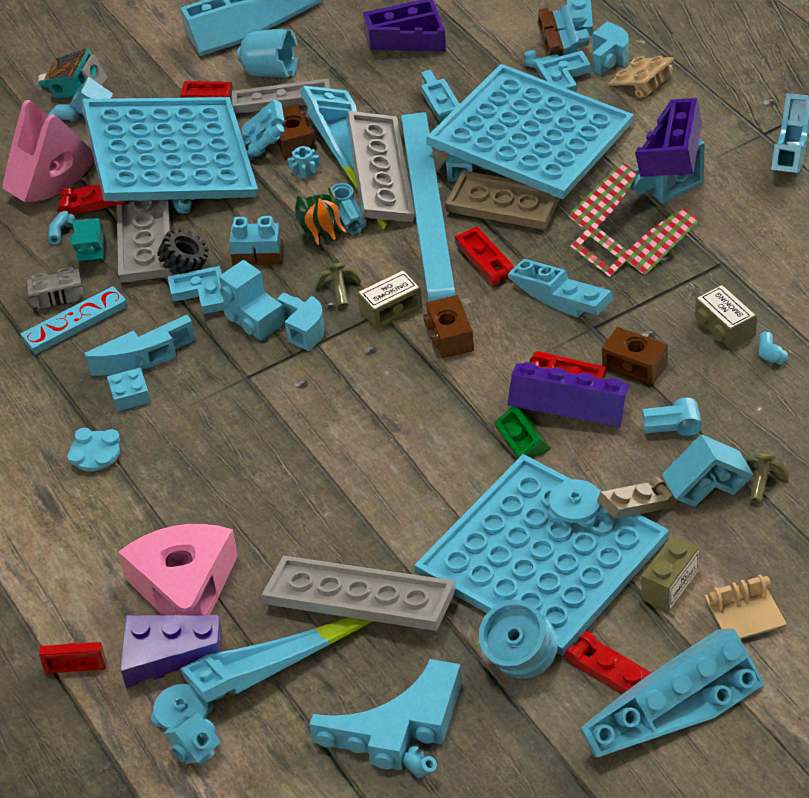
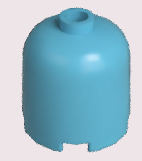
[237,29,298,78]

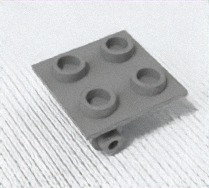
[27,267,85,310]

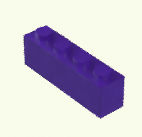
[507,362,629,427]

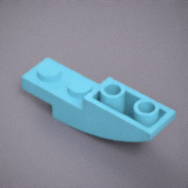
[508,259,614,318]
[84,315,196,376]

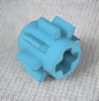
[288,146,320,178]

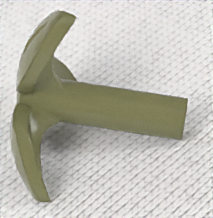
[315,262,361,308]
[745,452,789,503]

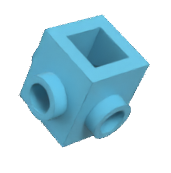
[163,712,221,764]

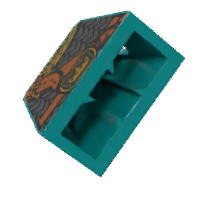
[38,48,96,98]

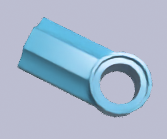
[332,183,366,235]
[642,398,702,436]

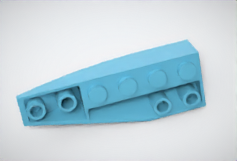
[180,0,323,56]
[580,629,765,757]

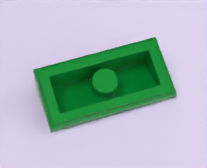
[494,406,551,458]

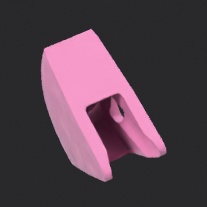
[2,100,94,202]
[118,524,238,615]

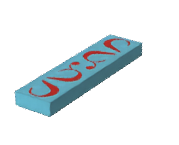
[20,286,128,355]

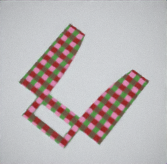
[568,161,700,277]

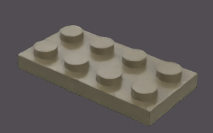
[445,171,560,230]

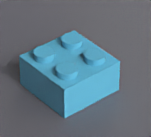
[107,367,151,412]

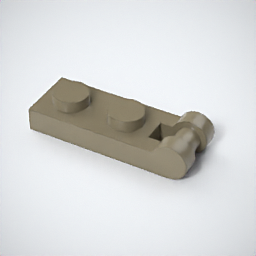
[597,477,678,519]

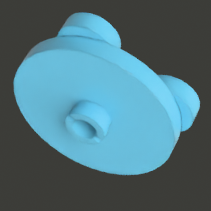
[67,428,120,471]
[548,479,601,527]
[151,684,214,730]

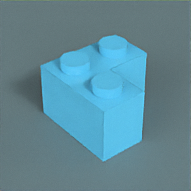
[219,260,285,341]
[662,434,754,507]

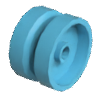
[479,600,558,679]

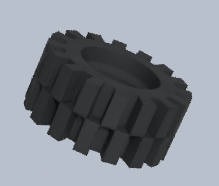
[157,229,209,274]

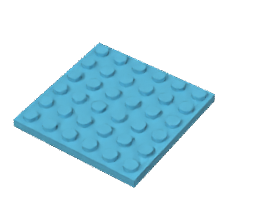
[426,64,634,199]
[82,97,258,202]
[414,454,669,656]

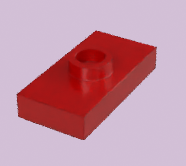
[180,81,233,98]
[39,642,107,674]

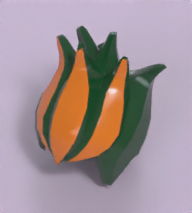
[295,187,347,245]

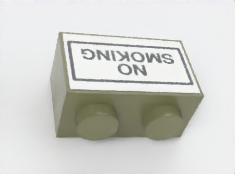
[357,270,423,330]
[694,284,757,349]
[641,535,699,612]

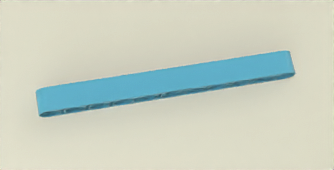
[401,112,455,302]

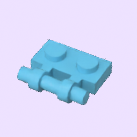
[241,99,284,161]

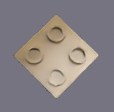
[608,56,674,98]
[704,575,787,640]

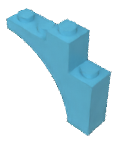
[309,659,462,770]

